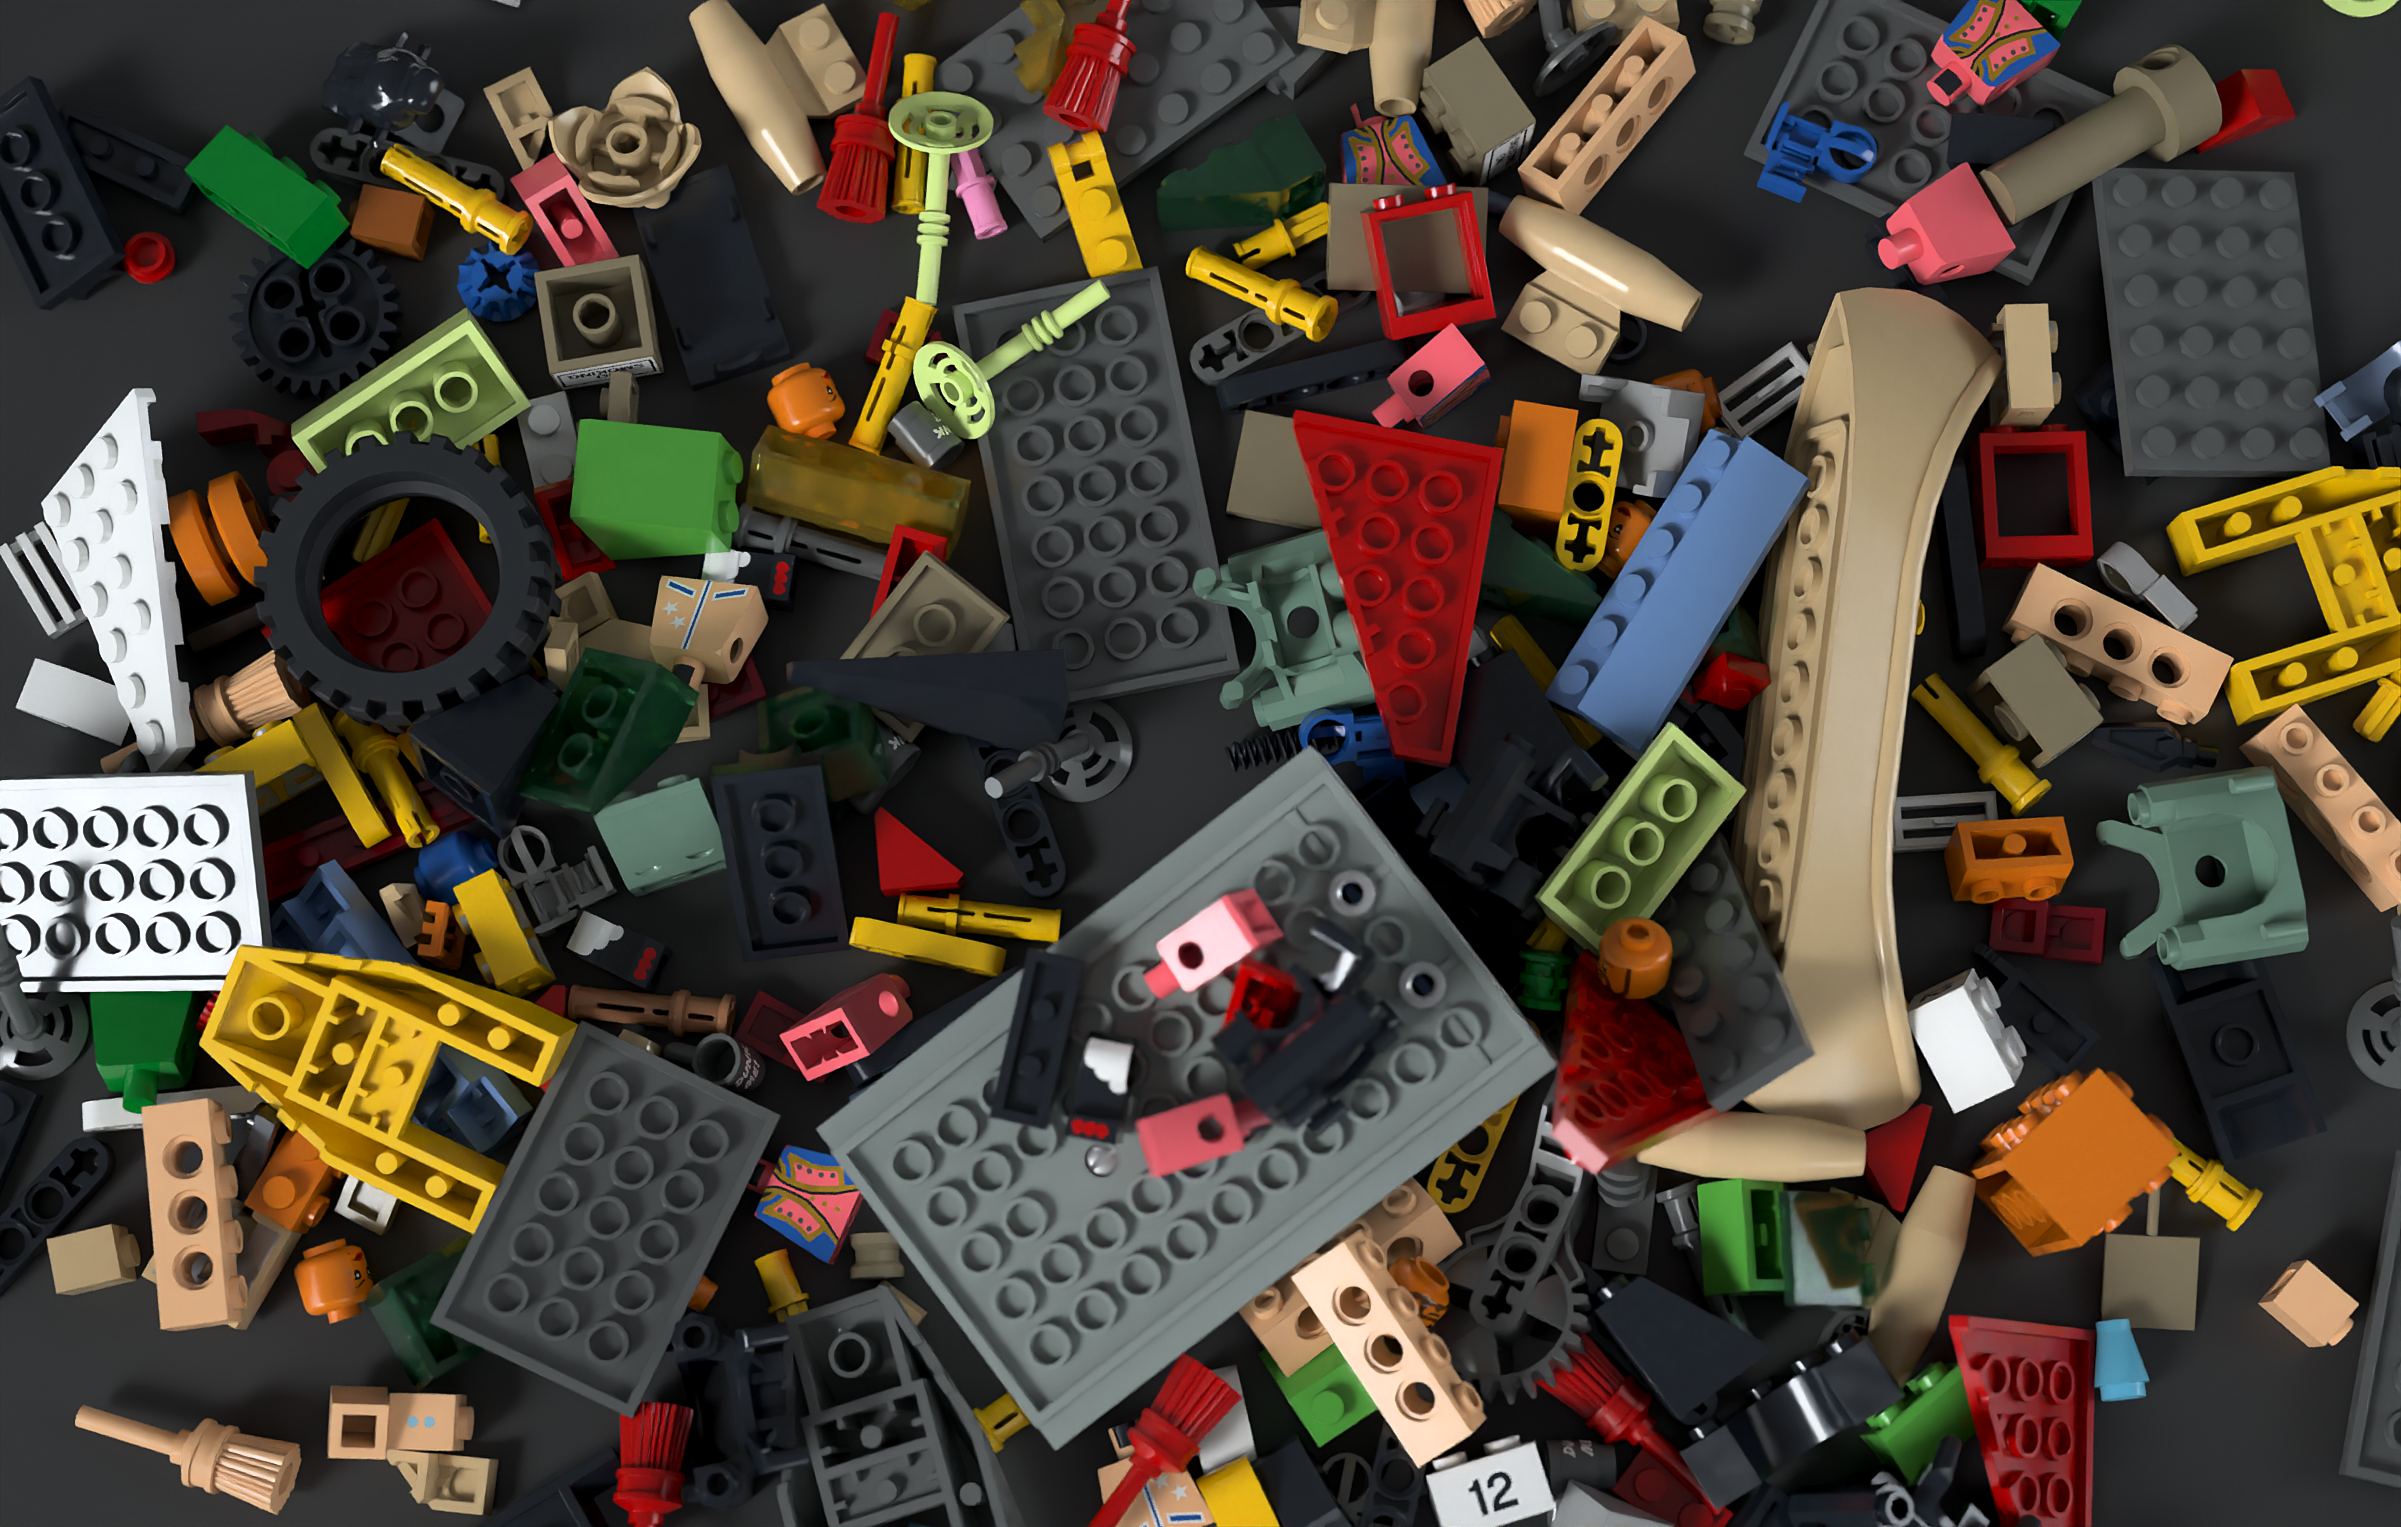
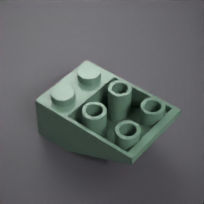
[592,775,727,897]

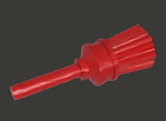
[1043,0,1137,135]
[816,12,900,225]
[1535,1332,1726,1515]
[1088,1353,1242,1527]
[613,1401,694,1527]

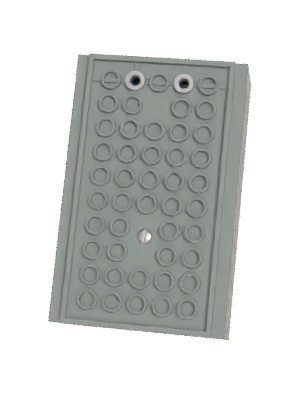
[816,745,1560,1451]

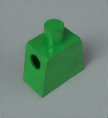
[90,991,205,1114]

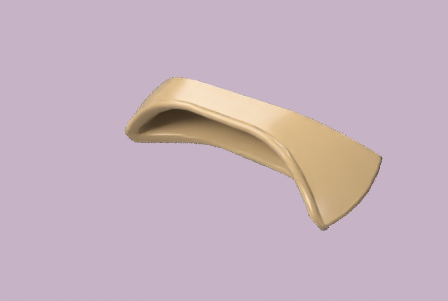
[1730,287,2005,1130]

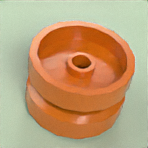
[167,470,272,606]

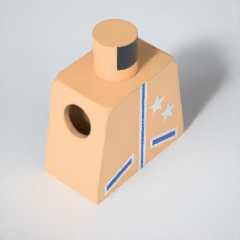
[649,575,769,701]
[1098,1418,1215,1527]

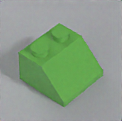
[1258,1342,1388,1447]

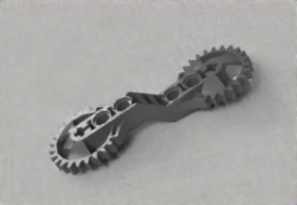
[1428,941,1683,1404]

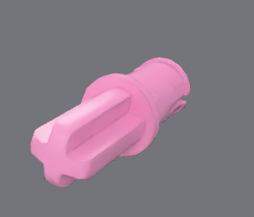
[950,135,1008,240]

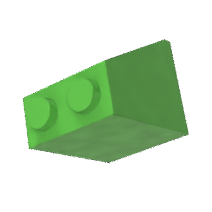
[570,419,743,560]

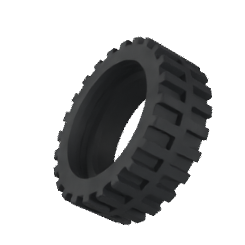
[254,431,563,734]

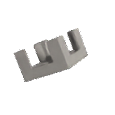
[1576,374,1706,498]

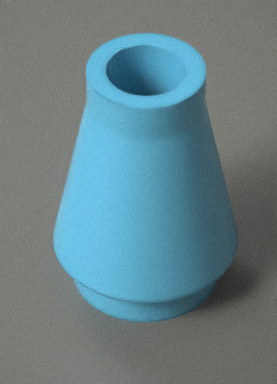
[2094,1319,2150,1401]

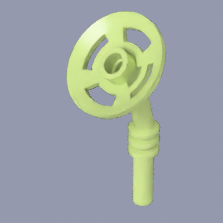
[888,92,994,306]
[913,279,1111,439]

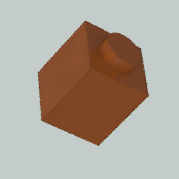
[348,184,435,262]

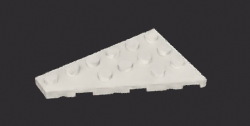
[41,388,195,773]

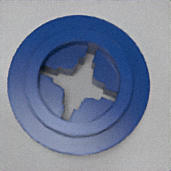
[457,239,540,322]

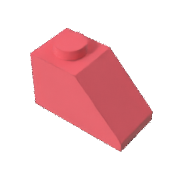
[510,152,620,267]

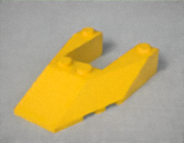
[2166,466,2401,726]
[199,944,578,1234]

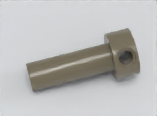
[1977,44,2222,227]

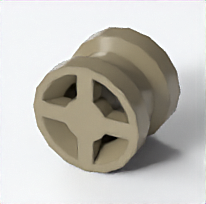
[1702,0,1762,45]
[850,1232,905,1280]

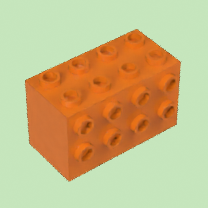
[1961,1068,2180,1257]

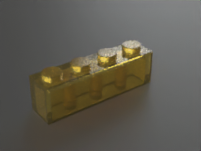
[746,425,971,560]

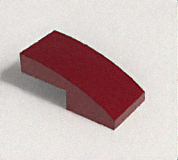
[1989,898,2109,965]

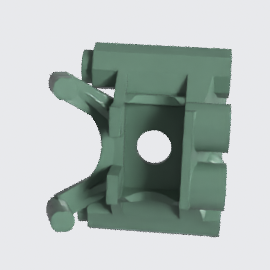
[1193,528,1376,731]
[2096,766,2309,970]

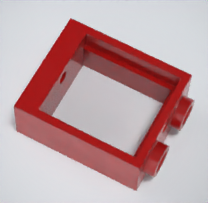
[1360,182,1496,340]
[1969,424,2093,570]

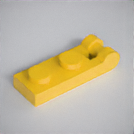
[1047,129,1143,279]

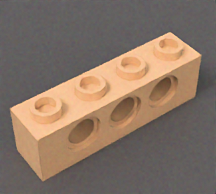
[1518,15,1696,215]
[2001,563,2234,725]
[2239,703,2401,912]
[141,1098,248,1331]
[1238,1176,1463,1378]
[1291,1230,1487,1467]

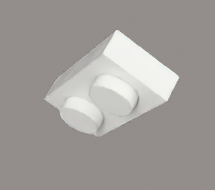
[517,391,578,488]

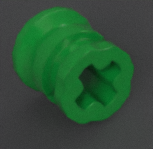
[1516,949,1573,1011]

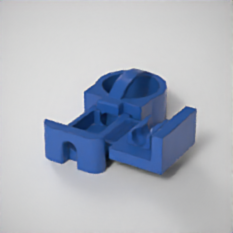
[1756,102,1877,203]
[1299,707,1407,788]

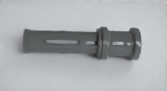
[731,503,888,580]
[1655,1178,1753,1336]

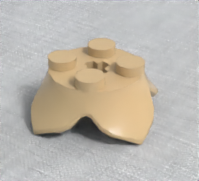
[548,67,702,209]

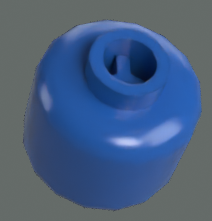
[414,830,499,907]

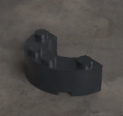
[1680,1330,1905,1510]

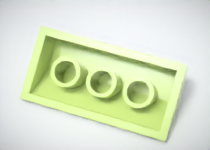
[291,307,531,522]
[1535,722,1747,956]

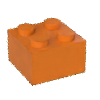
[1491,400,1578,539]

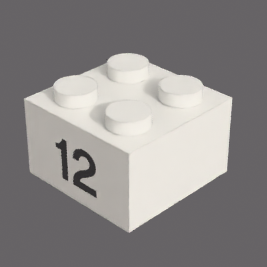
[1907,968,2027,1113]
[1423,1435,1555,1527]

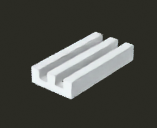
[1718,342,1809,441]
[0,521,88,639]
[1893,791,1998,853]

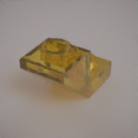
[1012,0,1072,100]

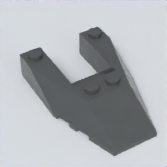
[777,1285,1026,1527]

